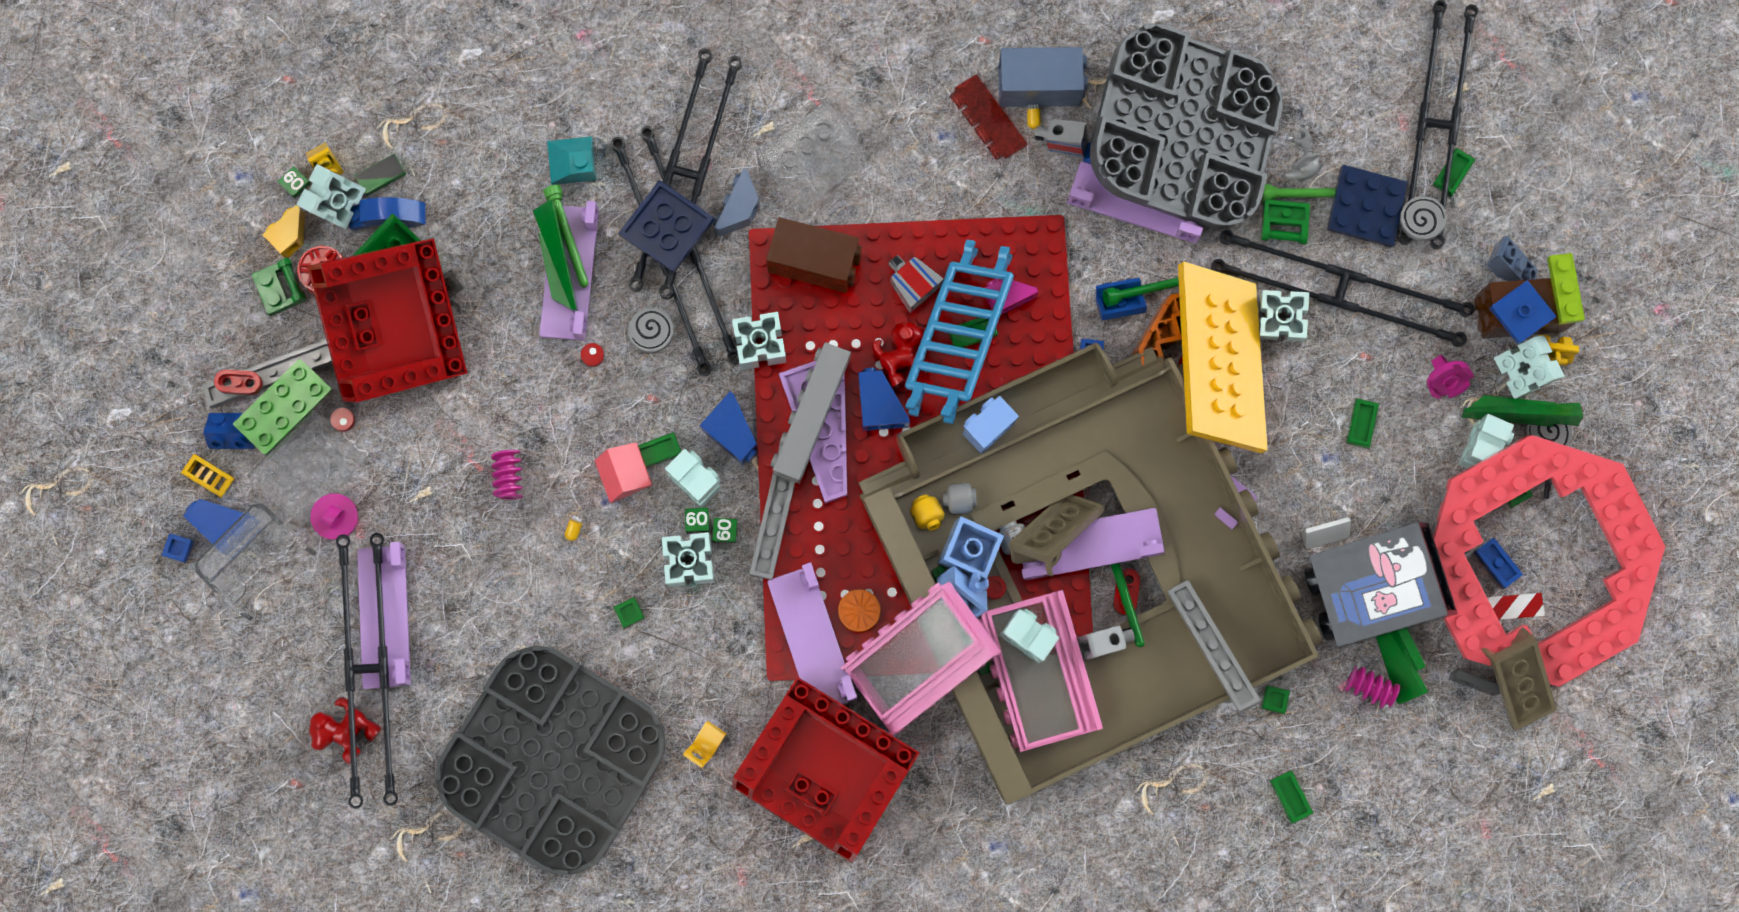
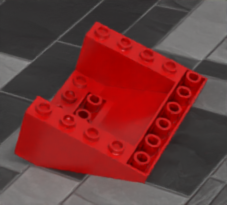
[307,238,467,402]
[731,677,920,864]

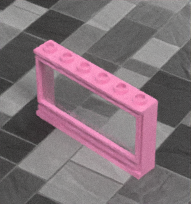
[841,582,1001,736]
[978,590,1103,752]

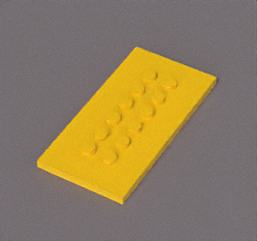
[1178,261,1268,454]

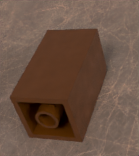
[766,217,862,293]
[1474,278,1575,339]

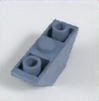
[713,168,760,236]
[1486,236,1538,281]

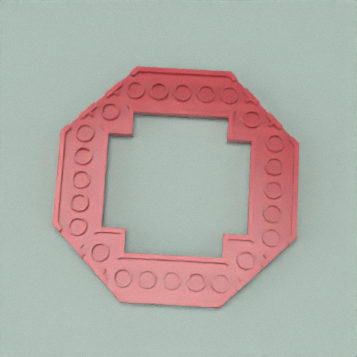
[1433,435,1665,687]

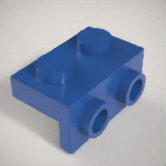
[1095,278,1147,321]
[203,413,255,449]

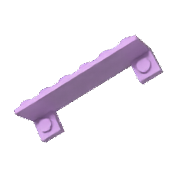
[1067,162,1203,244]
[539,201,599,341]
[1022,508,1165,580]
[357,542,411,689]
[768,563,857,704]

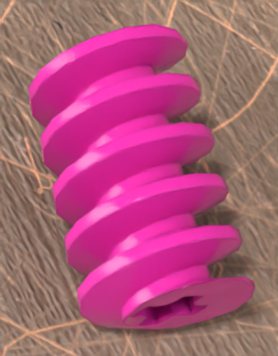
[491,449,523,500]
[1345,665,1400,709]

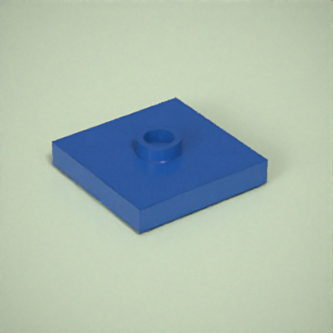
[1489,280,1557,345]

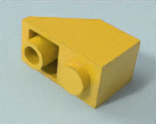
[306,142,344,175]
[263,204,305,258]

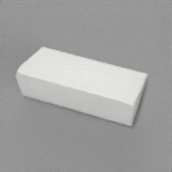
[1301,517,1351,549]

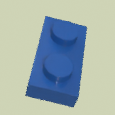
[1473,537,1523,589]

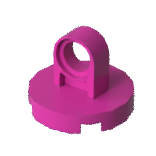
[1426,354,1474,399]
[310,493,358,540]

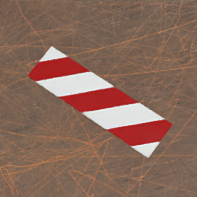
[1487,593,1545,620]

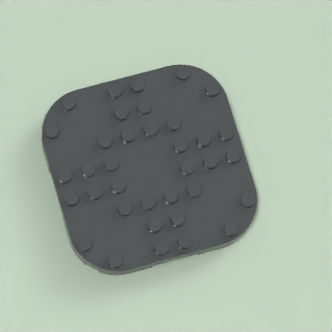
[1090,24,1283,229]
[435,646,665,875]

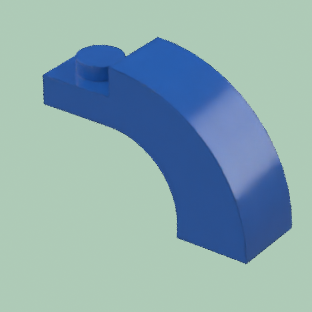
[349,197,425,231]

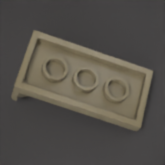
[1009,495,1104,576]
[1481,628,1557,731]

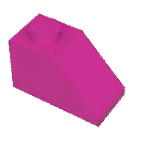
[986,279,1038,315]

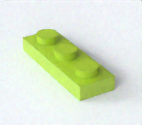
[1547,253,1585,325]

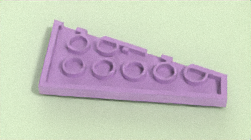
[779,361,847,504]

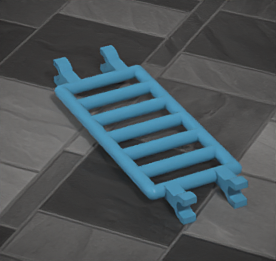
[905,239,1014,424]

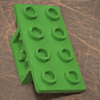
[233,359,332,455]

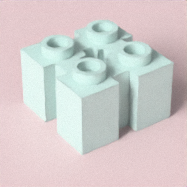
[297,164,366,229]
[1259,290,1309,342]
[732,312,786,370]
[1494,335,1565,399]
[1458,414,1514,469]
[665,449,721,508]
[662,532,715,588]
[999,609,1060,663]

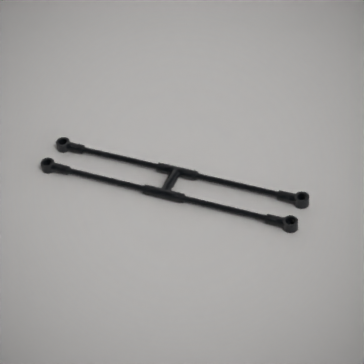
[1398,0,1479,250]
[628,48,742,300]
[611,126,739,376]
[1211,229,1475,347]
[336,533,398,809]

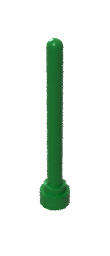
[1103,277,1179,307]
[1110,563,1145,647]

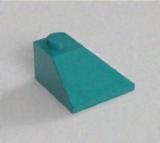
[547,136,596,185]

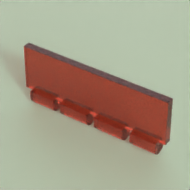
[950,74,1028,160]

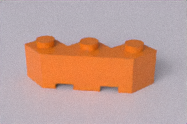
[1132,293,1182,366]

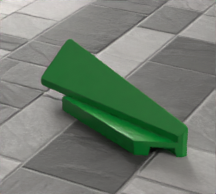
[533,200,578,313]
[1462,395,1583,427]
[1376,629,1428,704]

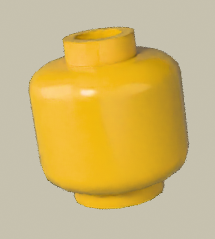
[910,495,945,531]

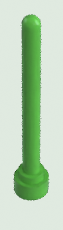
[543,184,589,288]
[1261,184,1336,202]

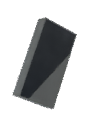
[1448,669,1500,696]

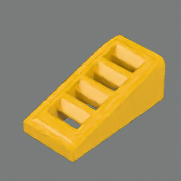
[181,454,235,498]

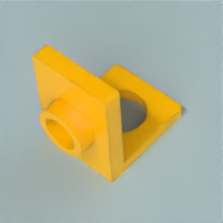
[683,721,726,768]

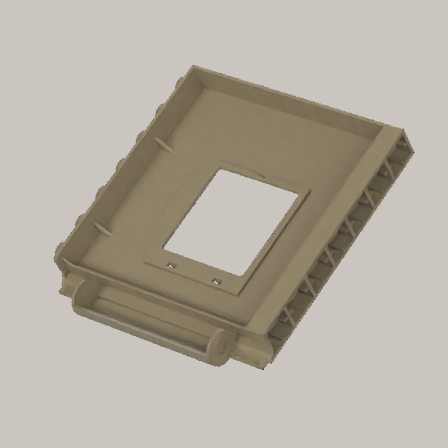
[859,343,1322,805]

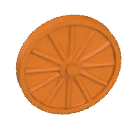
[838,589,881,632]

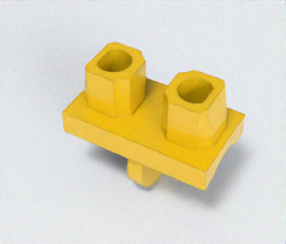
[1538,334,1579,366]

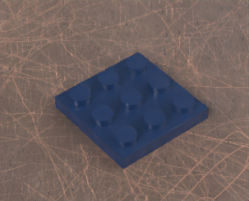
[1327,165,1407,247]
[618,180,715,273]

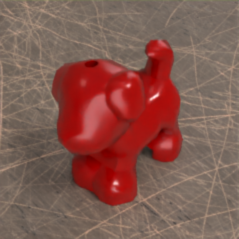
[872,321,931,390]
[308,697,382,765]

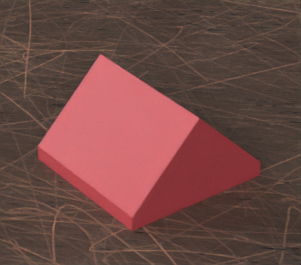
[594,442,653,503]

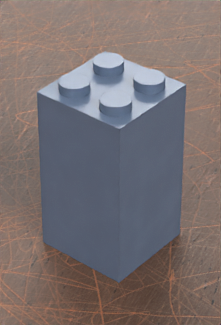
[998,47,1088,107]

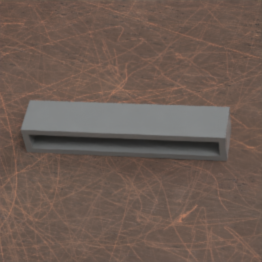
[770,342,851,484]

